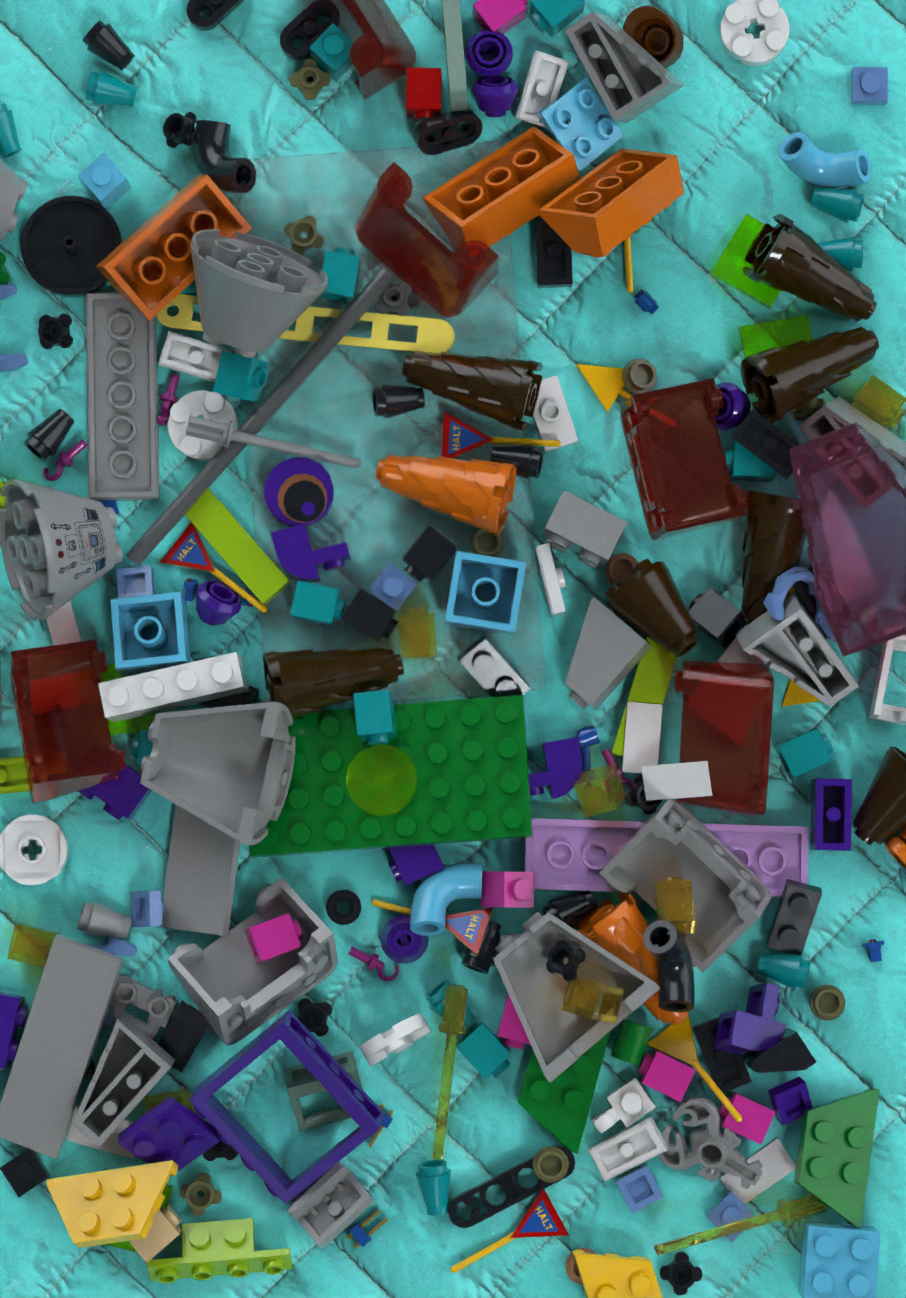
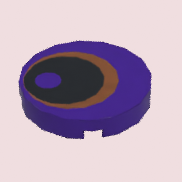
[264,457,334,527]

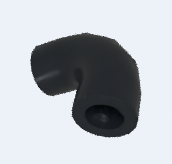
[195,120,256,193]
[643,920,695,1012]

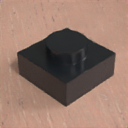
[0,1149,50,1198]

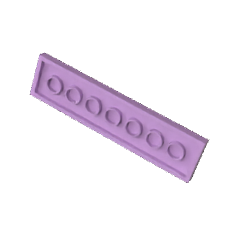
[525,818,809,897]

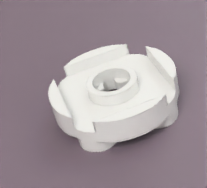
[719,0,790,66]
[168,390,238,461]
[0,814,69,885]
[360,1013,432,1066]

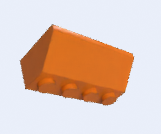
[423,126,580,259]
[539,148,684,258]
[96,174,252,320]

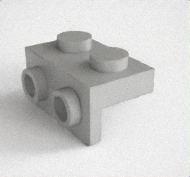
[287,1162,375,1249]

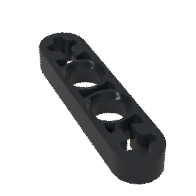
[448,1145,575,1228]

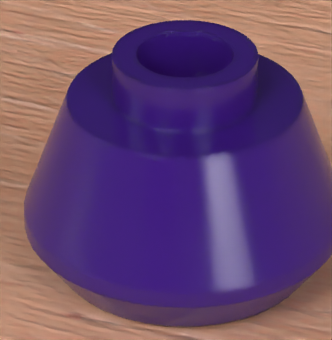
[466,30,513,77]
[471,75,518,117]
[706,382,751,430]
[196,580,242,626]
[381,915,429,964]

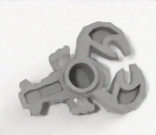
[658,1097,762,1189]

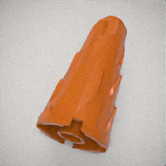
[375,455,516,534]
[576,892,689,1026]

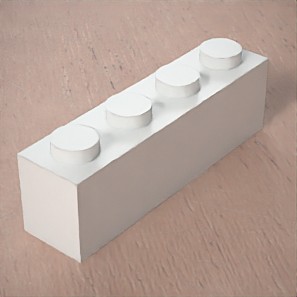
[98,652,250,723]

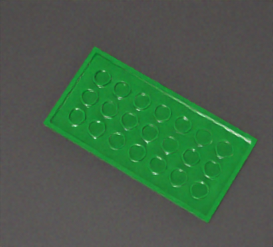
[249,695,533,858]

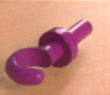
[157,374,180,426]
[43,439,88,481]
[601,748,634,800]
[348,947,399,981]

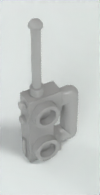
[108,975,217,1039]

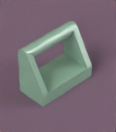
[284,1051,363,1132]

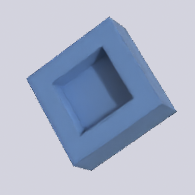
[851,67,888,105]
[368,563,418,612]
[116,565,154,598]
[130,890,164,927]
[615,1164,664,1214]
[705,1190,757,1242]

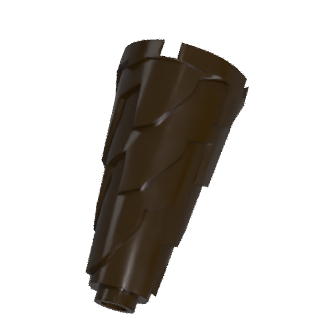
[743,214,877,321]
[741,327,879,423]
[402,350,543,431]
[741,490,817,625]
[263,648,404,719]

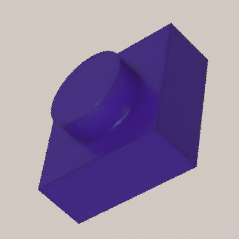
[768,1076,813,1126]

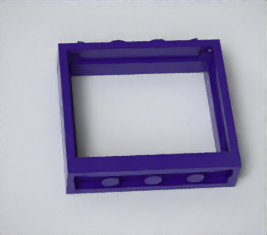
[189,1010,385,1204]

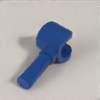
[577,726,599,777]

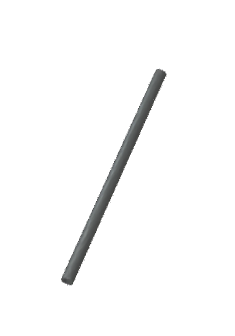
[126,267,395,566]

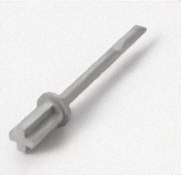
[186,416,362,468]

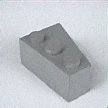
[564,11,684,123]
[800,397,906,509]
[735,593,859,707]
[73,1013,175,1147]

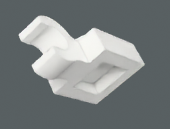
[591,1077,656,1133]

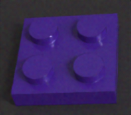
[118,1097,221,1178]

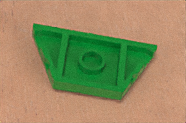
[517,1030,611,1154]
[794,1089,880,1227]

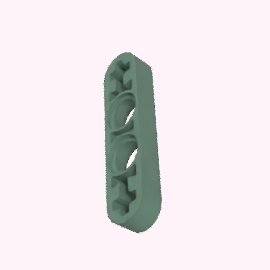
[442,0,468,112]

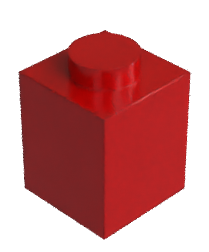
[406,67,442,122]

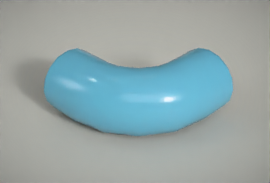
[778,132,872,188]
[410,863,482,936]

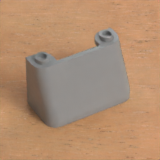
[599,799,771,973]
[167,878,338,1045]

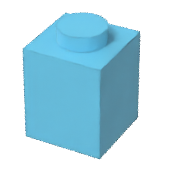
[78,153,131,210]

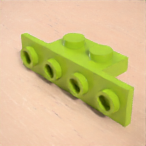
[147,1218,293,1283]

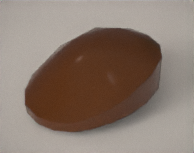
[623,5,683,68]

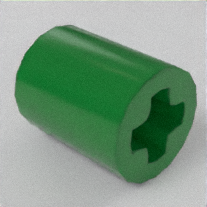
[610,1019,652,1066]

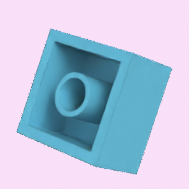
[445,551,526,636]
[110,592,191,677]
[798,1221,880,1298]

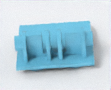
[538,78,624,172]

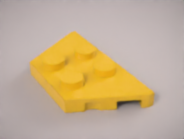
[46,1160,178,1248]
[572,1250,663,1298]

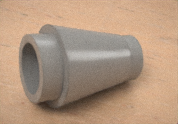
[77,901,132,938]

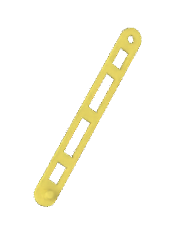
[156,294,455,354]

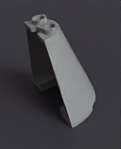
[140,702,295,845]
[493,912,660,1083]

